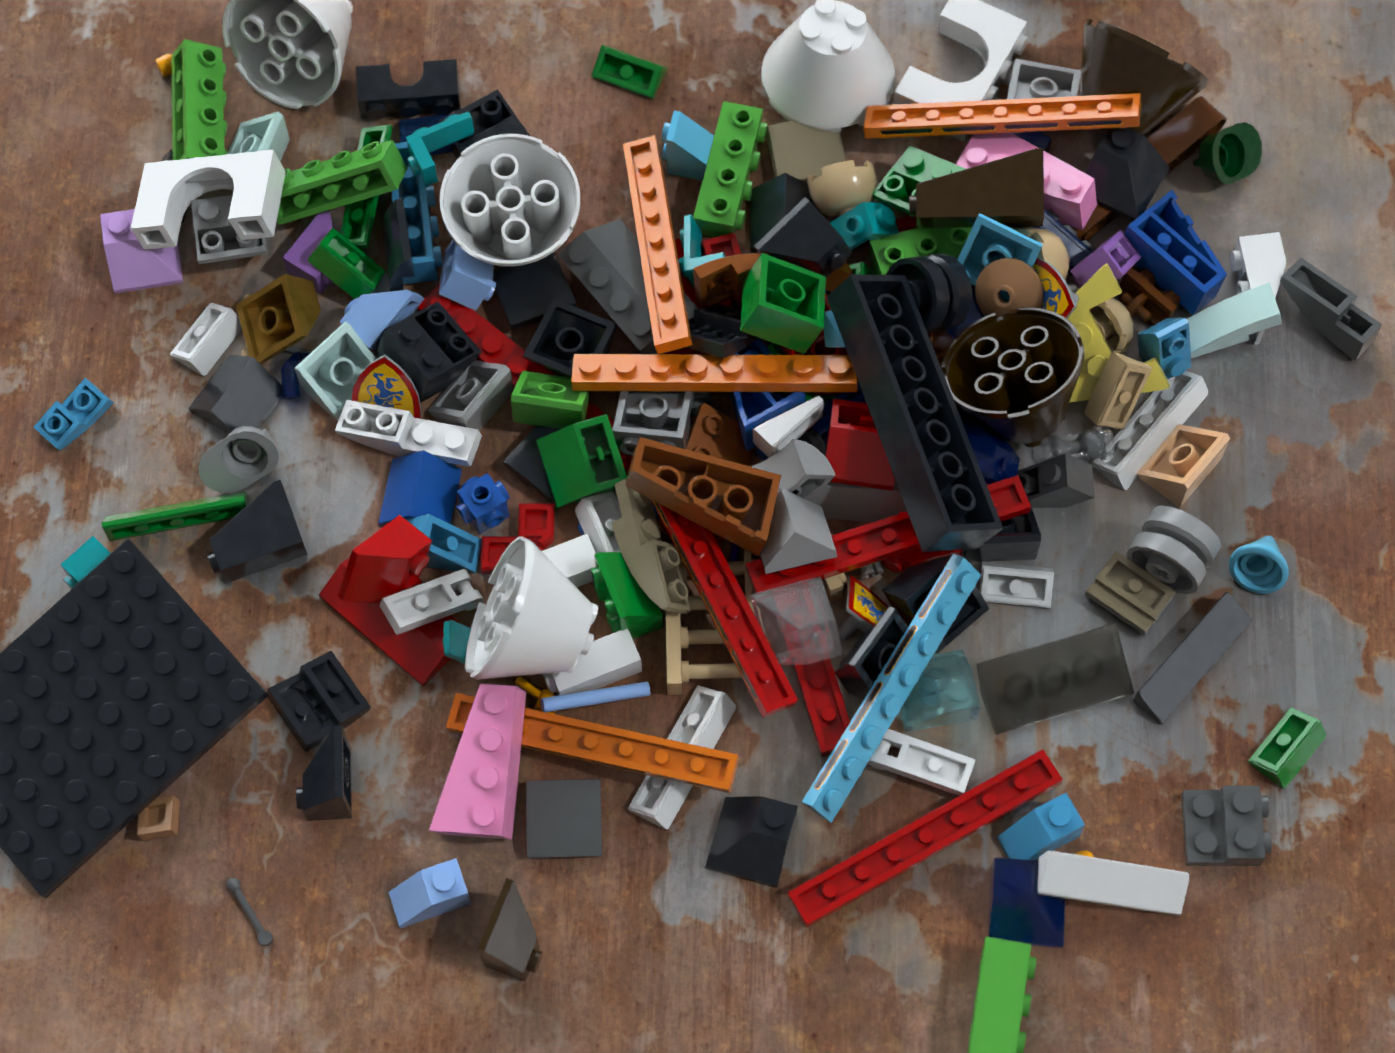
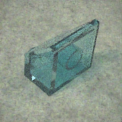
[900,650,980,732]

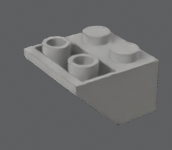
[191,194,269,264]

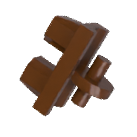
[1116,267,1181,326]

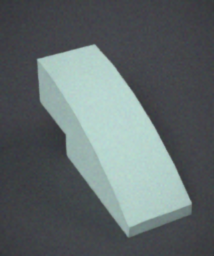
[1186,283,1282,359]

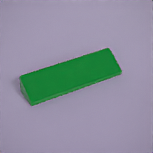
[340,124,393,251]
[101,491,249,541]

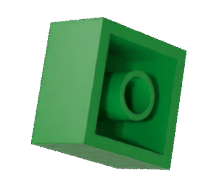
[740,253,826,354]

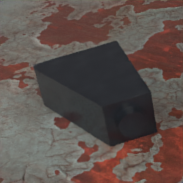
[207,480,308,583]

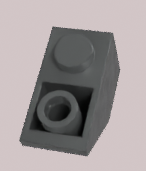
[1010,453,1094,508]

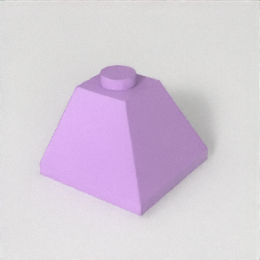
[100,209,183,294]

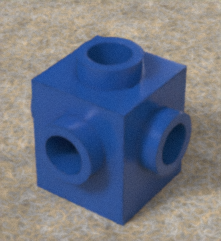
[456,473,510,535]

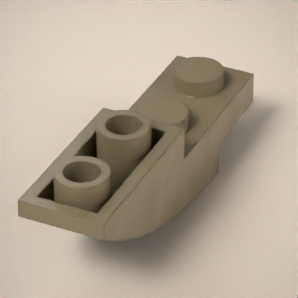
[612,479,691,614]

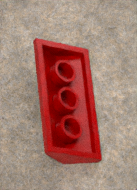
[319,557,461,687]

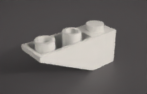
[1230,232,1287,345]

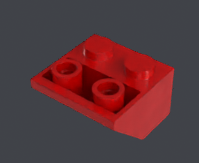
[825,398,895,491]

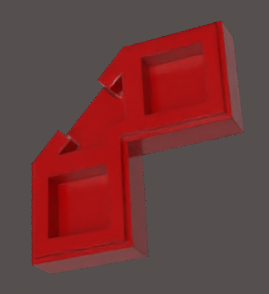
[481,503,555,574]

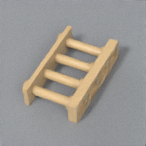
[666,549,759,695]

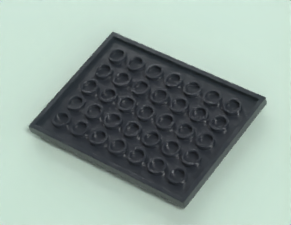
[0,539,269,898]

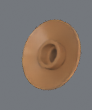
[975,258,1044,317]

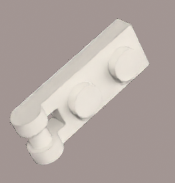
[379,569,484,635]
[867,729,976,796]

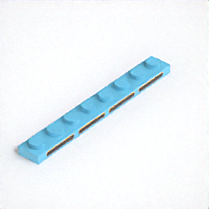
[802,554,981,823]

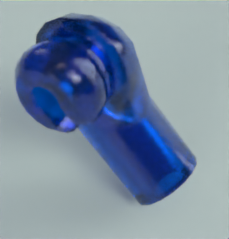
[281,352,310,399]

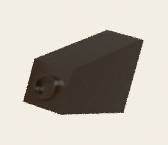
[909,148,1044,228]

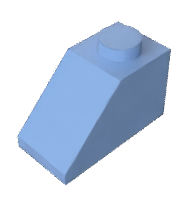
[439,240,496,311]
[340,290,424,351]
[388,858,471,928]

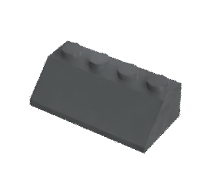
[558,219,698,354]

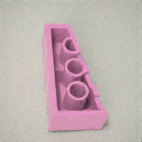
[956,132,1097,230]
[429,684,526,840]

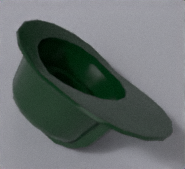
[1193,122,1262,185]

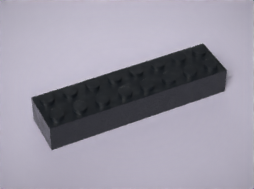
[827,274,1003,552]

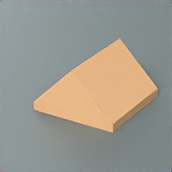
[1136,424,1230,508]

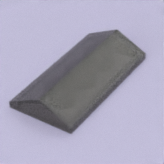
[976,623,1134,735]

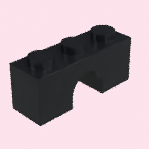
[356,59,461,120]

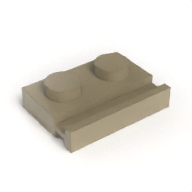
[1085,551,1176,636]

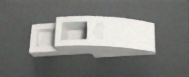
[335,400,482,467]

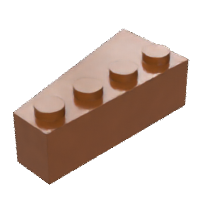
[625,437,781,556]

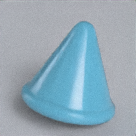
[1229,536,1289,594]

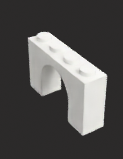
[893,0,1028,142]
[131,150,286,250]
[542,534,642,695]

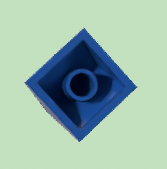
[378,450,462,527]

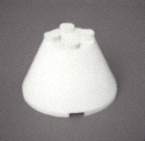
[222,0,353,109]
[761,0,895,132]
[440,134,580,266]
[465,536,598,679]

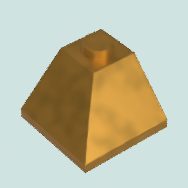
[236,274,321,365]

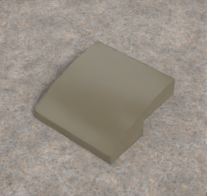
[766,121,846,183]

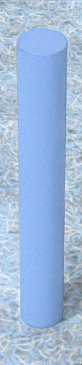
[541,681,650,712]

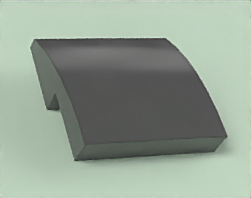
[526,779,602,858]

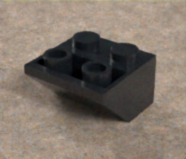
[439,89,530,160]
[376,302,482,403]

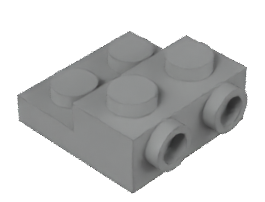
[1007,59,1081,99]

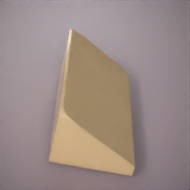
[1084,352,1153,430]

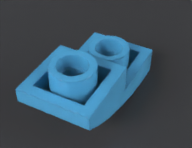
[34,378,114,450]

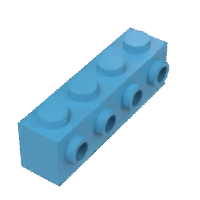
[391,142,443,284]

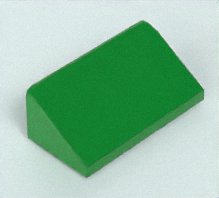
[591,45,667,99]
[308,227,386,299]
[1248,707,1326,789]

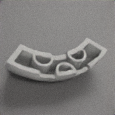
[712,439,836,533]

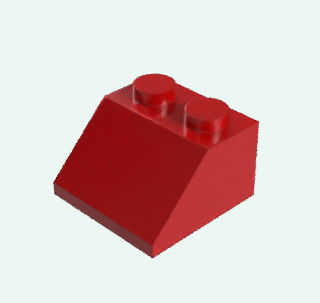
[338,515,432,604]

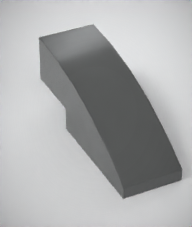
[1280,257,1382,361]

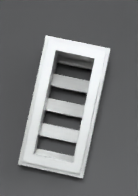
[753,396,824,458]

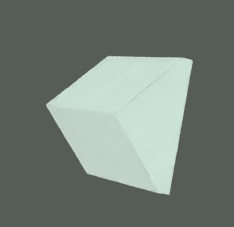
[228,112,290,161]
[295,322,376,421]

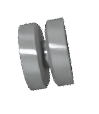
[1127,506,1222,594]

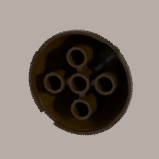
[1080,19,1209,135]
[942,307,1084,447]

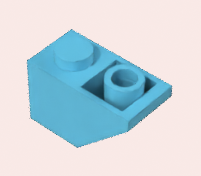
[661,111,714,181]

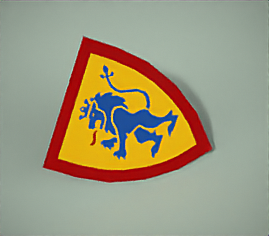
[1032,257,1079,319]
[351,355,421,419]
[836,575,889,641]

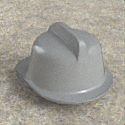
[199,426,279,493]

